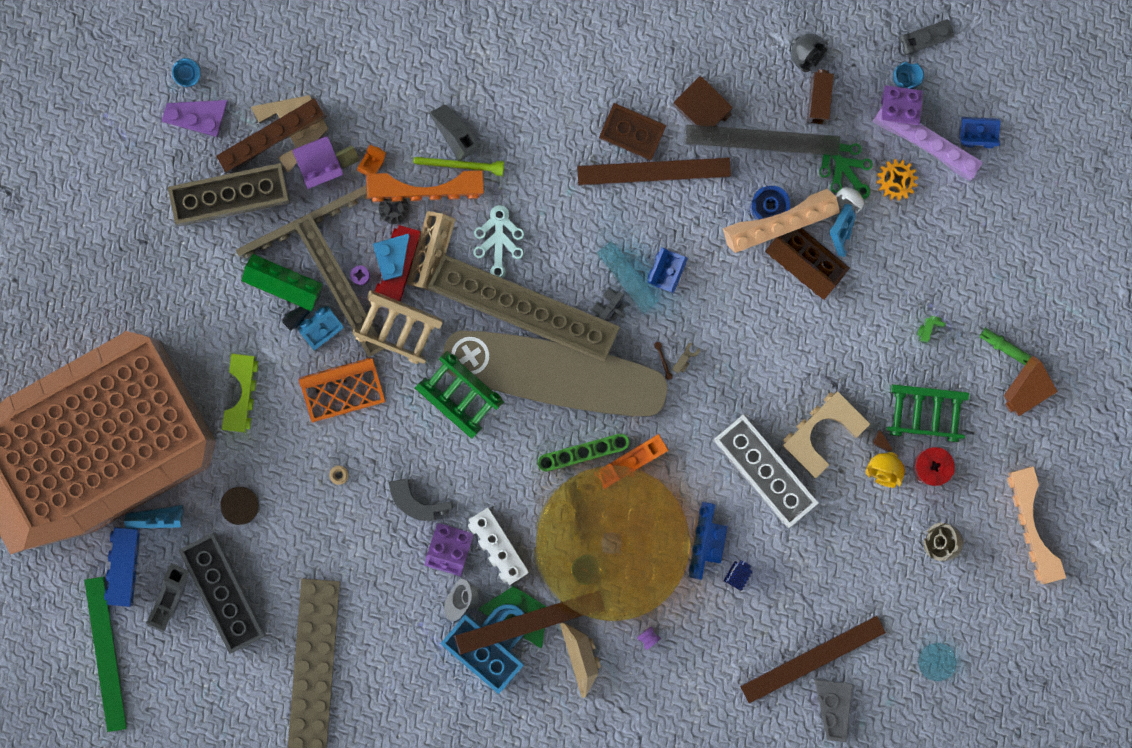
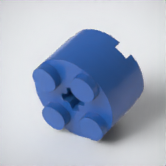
[750,186,790,220]

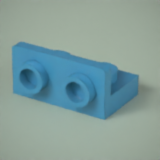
[297,305,344,351]

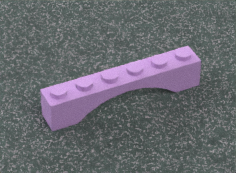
[872,105,983,181]

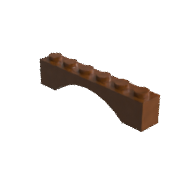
[216,98,328,174]

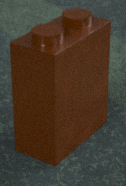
[807,69,834,125]
[673,75,733,137]

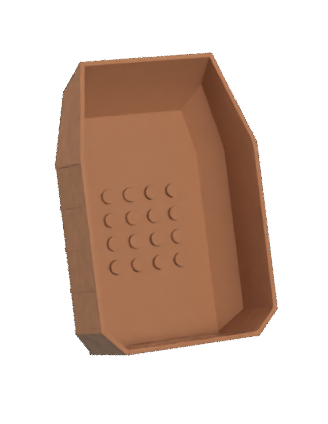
[0,331,216,555]

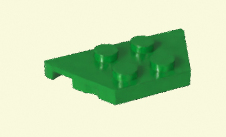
[478,586,546,648]

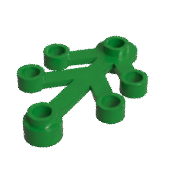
[819,136,873,200]

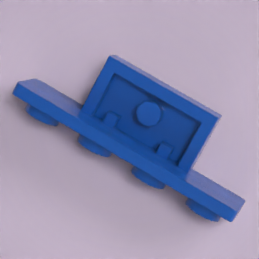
[689,502,728,580]

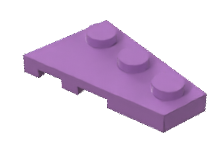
[162,100,228,138]

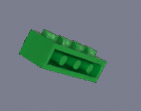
[241,254,323,311]

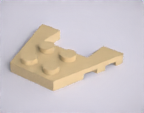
[251,95,329,173]

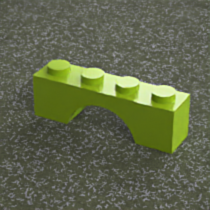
[222,353,259,433]

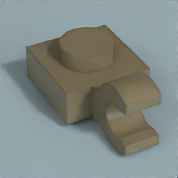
[672,343,700,374]

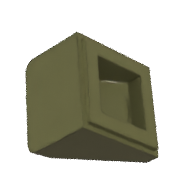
[336,145,360,168]

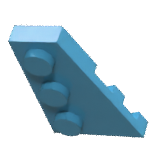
[124,505,184,529]

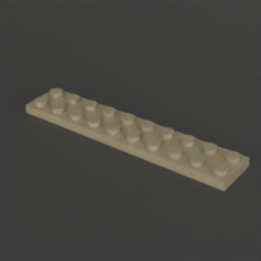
[428,254,620,362]
[288,578,340,748]

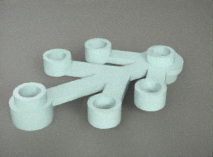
[473,205,524,278]

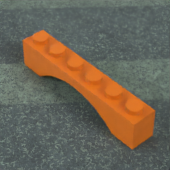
[366,170,484,202]

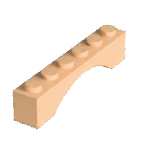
[723,189,840,253]
[1007,466,1066,584]

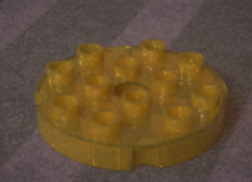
[534,466,690,621]

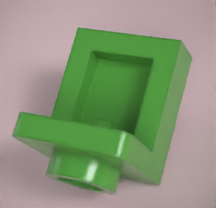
[917,316,946,343]

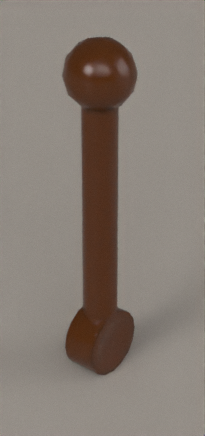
[654,342,673,380]

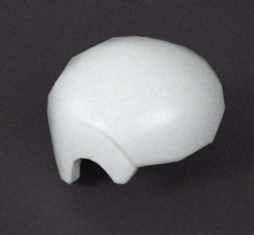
[836,187,864,213]

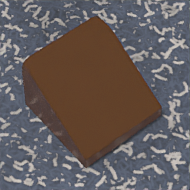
[872,430,892,452]

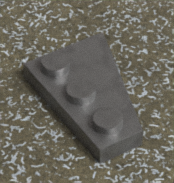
[814,679,853,742]

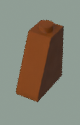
[1004,356,1058,416]

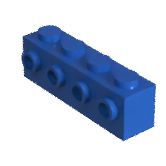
[104,527,140,607]

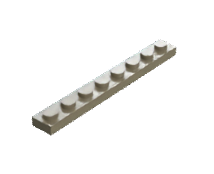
[236,185,367,259]
[293,214,385,358]

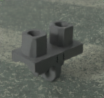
[592,288,626,321]

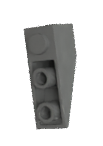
[429,104,480,161]

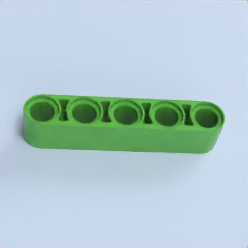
[538,434,629,472]

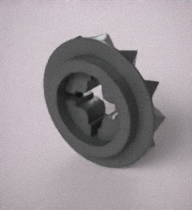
[379,198,409,224]

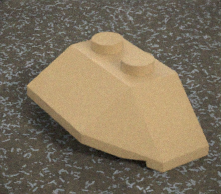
[560,622,601,698]

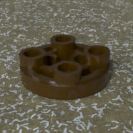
[220,487,259,525]

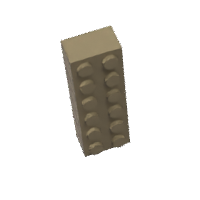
[168,163,291,227]

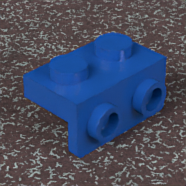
[959,117,1001,148]
[648,247,688,294]

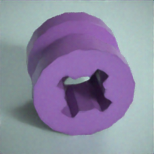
[350,265,370,286]
[637,626,661,650]

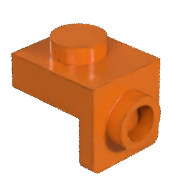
[357,145,386,176]

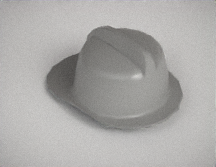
[444,579,481,621]

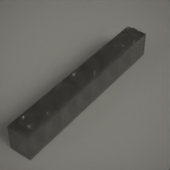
[683,124,840,156]

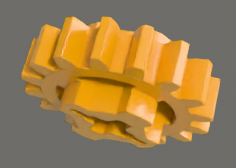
[876,159,918,201]

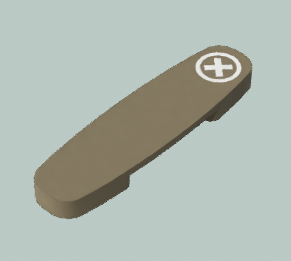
[443,331,667,417]

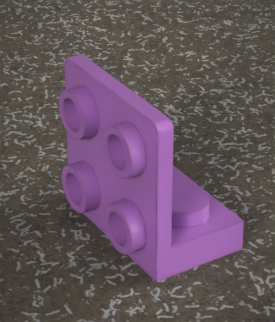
[881,85,923,125]
[293,136,343,189]
[424,523,474,577]

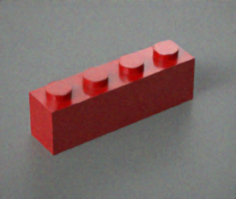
[375,225,421,302]

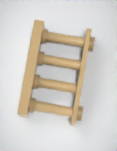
[352,290,443,364]

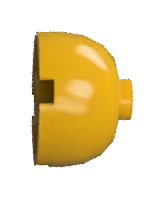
[865,452,905,488]

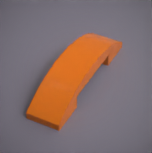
[594,434,669,489]

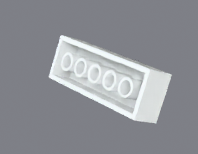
[713,415,818,528]

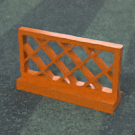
[298,357,385,423]

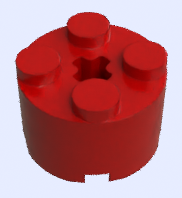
[913,447,955,486]

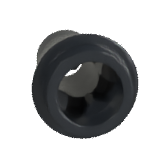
[281,306,310,331]

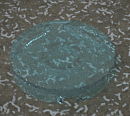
[918,643,957,682]

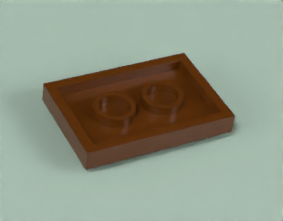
[599,103,666,161]

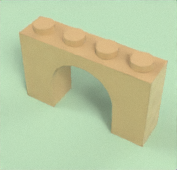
[782,391,870,478]

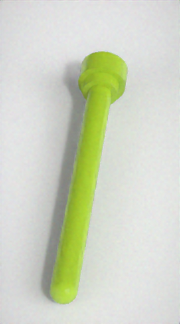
[413,157,505,176]

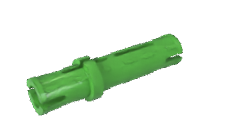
[979,327,1032,365]

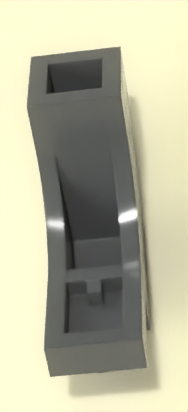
[388,478,453,521]
[146,563,189,633]

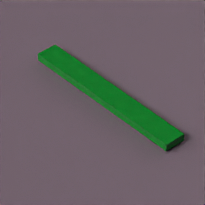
[84,576,127,732]

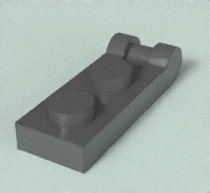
[898,19,955,55]

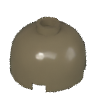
[923,523,964,562]

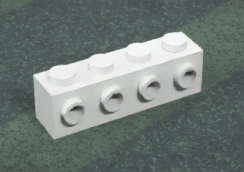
[468,507,529,585]

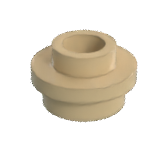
[329,466,349,485]

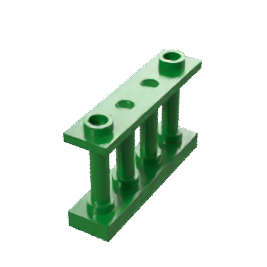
[415,351,504,439]
[886,384,969,442]

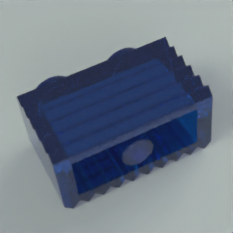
[723,560,753,591]

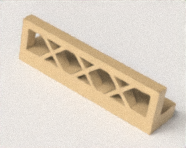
[407,211,456,292]

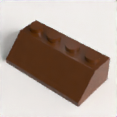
[765,228,850,300]

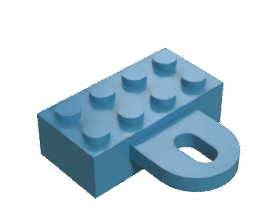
[440,604,525,694]

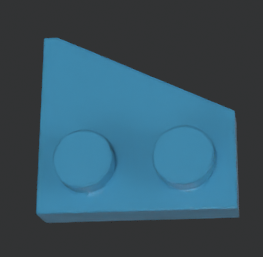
[830,204,856,257]
[373,234,409,281]

